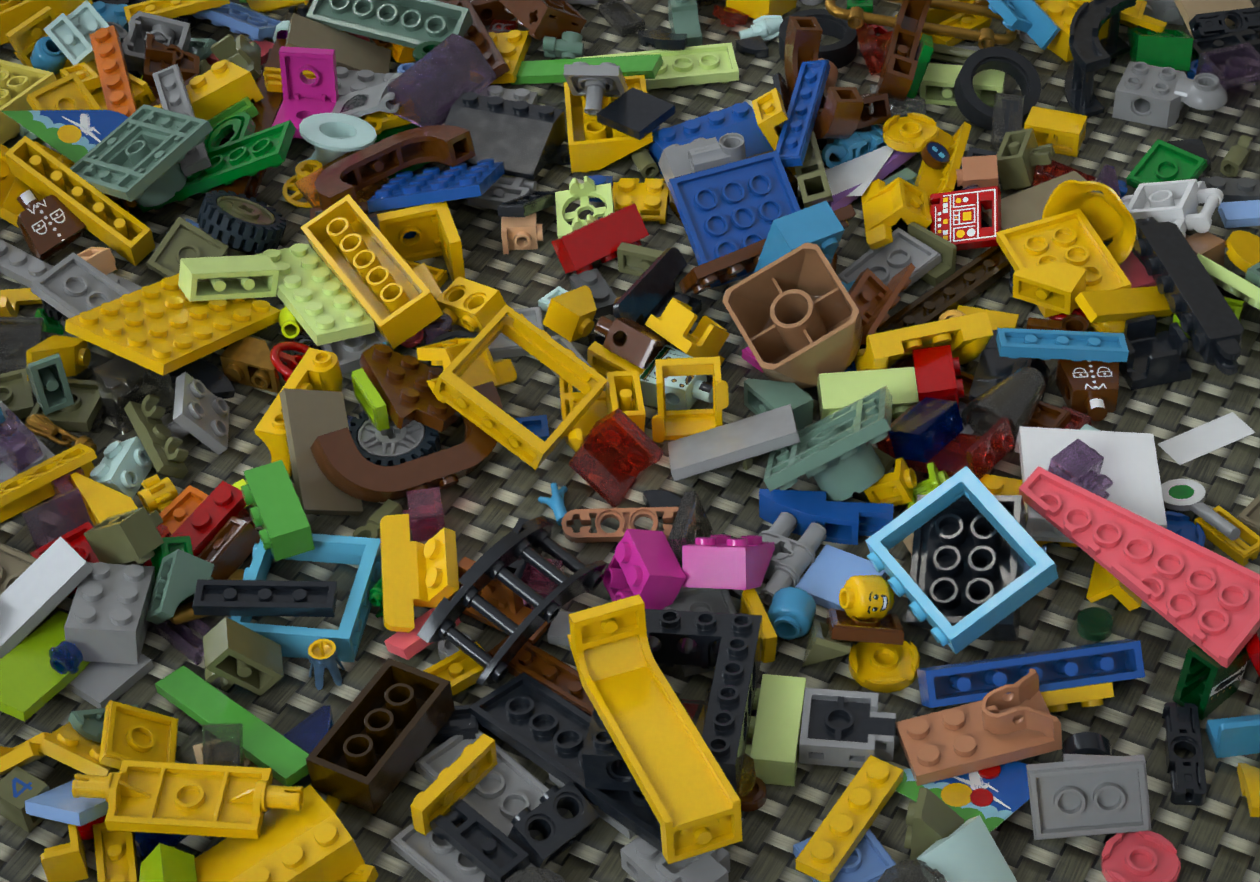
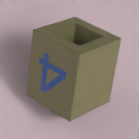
[0,766,50,833]

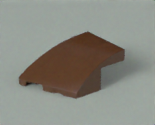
[142,33,200,100]

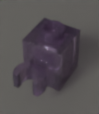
[0,409,43,473]
[1048,439,1113,499]

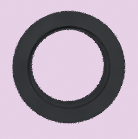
[779,9,858,69]
[954,47,1041,131]

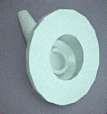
[298,113,377,168]

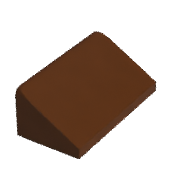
[197,516,260,580]

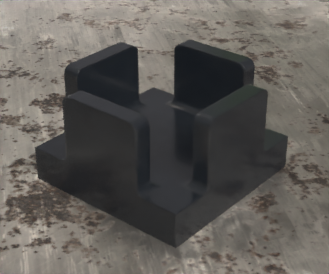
[1119,315,1192,391]

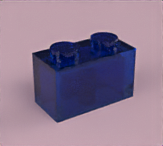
[888,397,964,463]

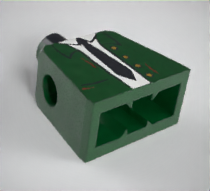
[1172,644,1250,720]

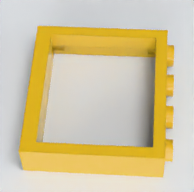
[432,304,608,470]

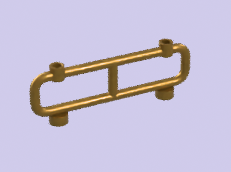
[825,0,1017,49]

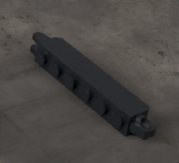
[1134,217,1244,376]

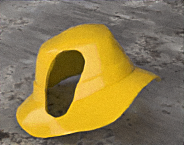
[1042,180,1136,266]

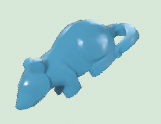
[821,124,887,168]

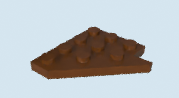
[359,344,462,432]

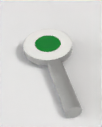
[1161,479,1241,540]

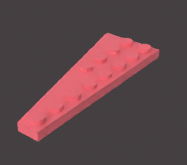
[1019,466,1260,668]

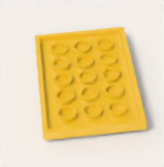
[65,273,281,376]

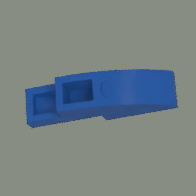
[759,489,894,545]

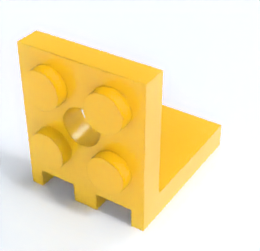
[377,201,466,282]

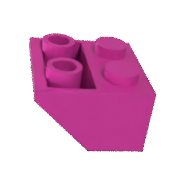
[603,528,686,610]
[682,534,775,590]

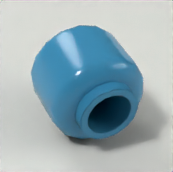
[30,36,67,75]
[767,587,816,640]

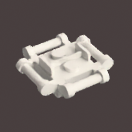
[1121,179,1224,247]

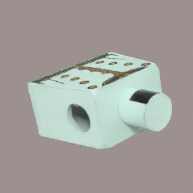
[639,345,713,410]

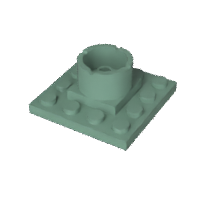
[70,104,213,207]
[763,386,892,502]

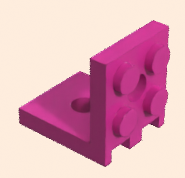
[272,46,339,139]

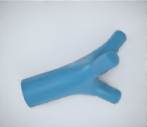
[538,483,568,526]

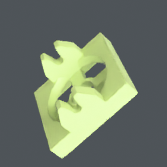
[555,176,614,238]

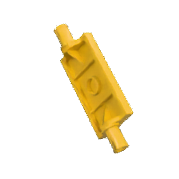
[72,760,304,839]

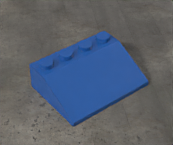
[649,102,773,176]

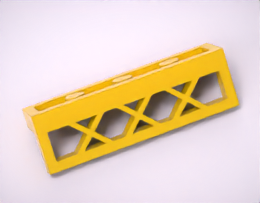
[915,122,971,207]
[0,443,97,523]

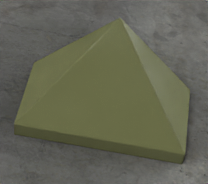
[802,619,851,667]

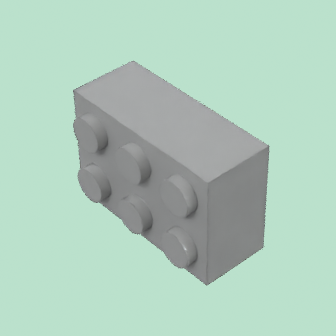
[64,562,155,664]

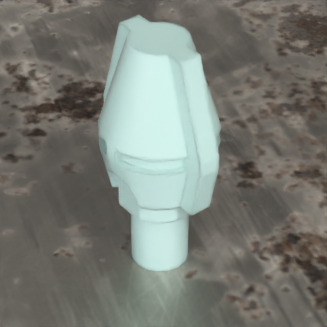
[739,15,783,42]

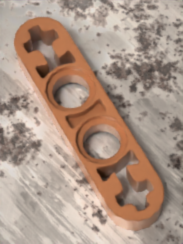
[561,507,692,543]

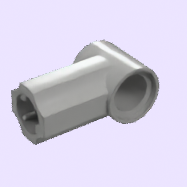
[688,133,746,173]

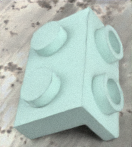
[90,436,153,500]

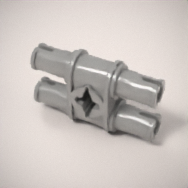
[732,512,827,606]

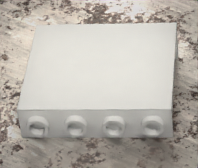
[1014,426,1167,543]

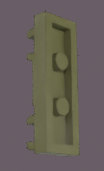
[124,394,189,479]

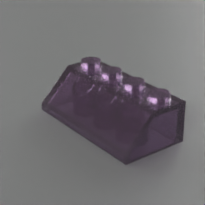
[388,33,496,127]

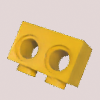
[436,276,506,333]

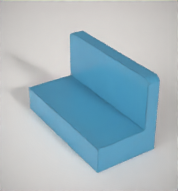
[1205,714,1260,758]

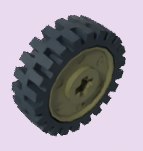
[197,190,287,253]

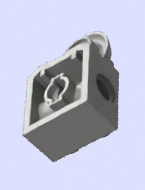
[107,11,191,75]
[1112,61,1227,129]

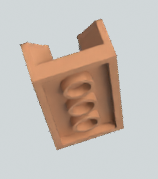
[895,669,1063,786]

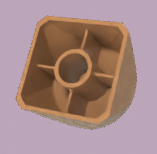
[722,243,862,389]

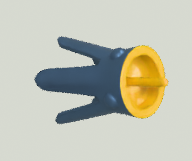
[307,639,345,690]

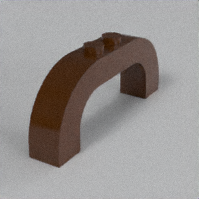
[876,0,932,103]
[784,16,864,139]
[315,125,476,212]
[310,381,503,502]

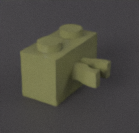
[997,128,1055,190]
[84,507,164,565]
[203,617,284,696]

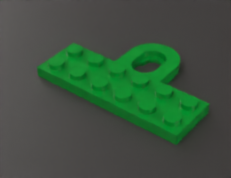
[137,112,296,213]

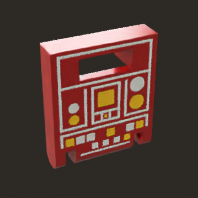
[930,186,1001,251]

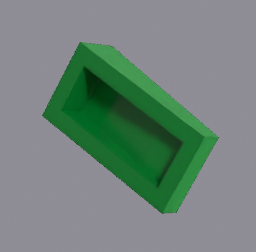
[34,308,64,335]

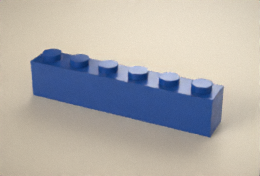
[917,639,1145,708]

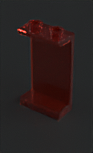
[876,405,1015,480]

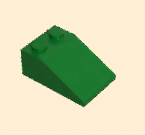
[1127,27,1193,71]

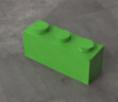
[241,460,315,561]

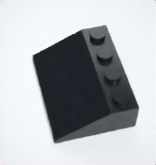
[440,92,566,180]
[906,495,1027,641]

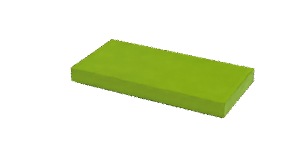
[0,610,90,722]

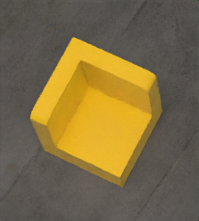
[40,824,89,882]

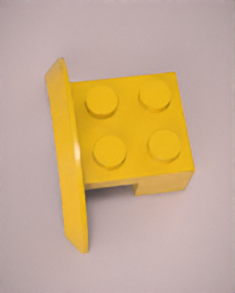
[559,371,646,453]

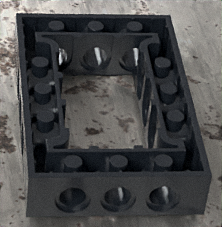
[582,609,763,795]

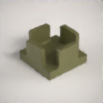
[199,34,261,80]

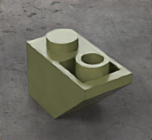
[904,787,964,868]

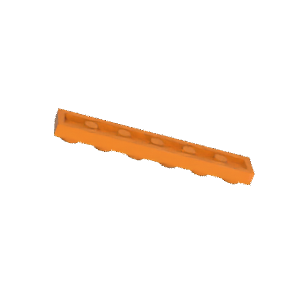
[89,25,138,117]

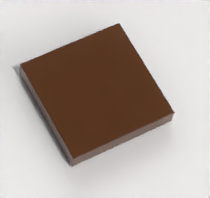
[827,608,904,645]

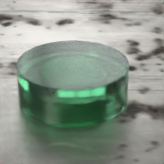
[1077,607,1114,641]

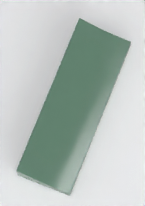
[306,0,473,58]

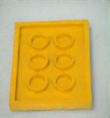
[996,208,1131,318]

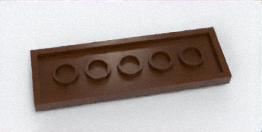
[679,204,856,295]

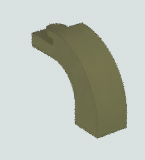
[794,131,834,208]

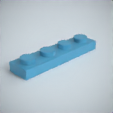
[996,328,1129,363]

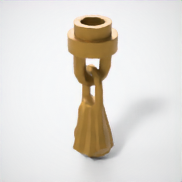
[25,413,97,453]

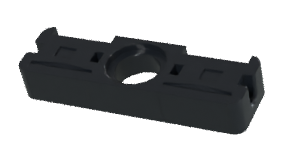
[1189,7,1260,39]
[1162,702,1207,806]

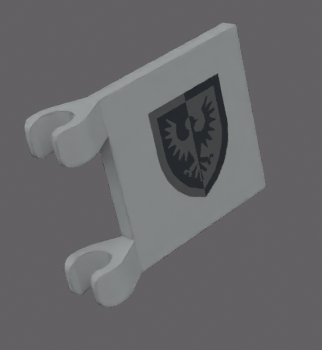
[332,72,408,117]

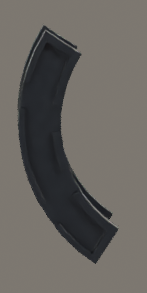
[1064,0,1136,118]
[417,516,607,686]

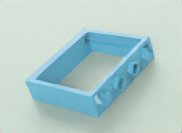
[865,466,1059,654]
[228,533,382,662]

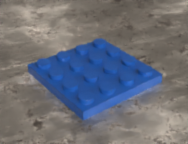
[668,151,801,288]
[367,159,505,212]

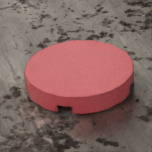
[1101,831,1181,882]

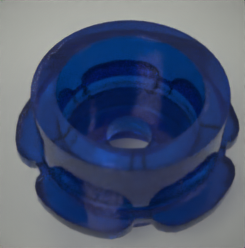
[49,641,83,674]

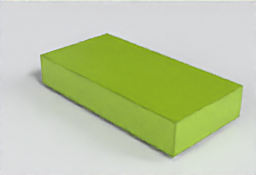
[351,368,390,431]

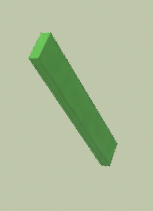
[511,54,663,85]
[155,665,309,786]

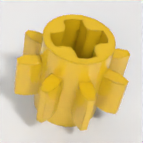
[137,474,178,514]

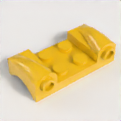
[854,311,994,371]
[254,348,343,477]

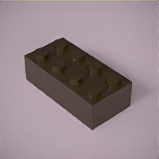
[306,658,455,814]

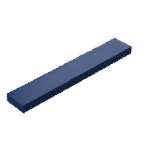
[775,59,830,167]

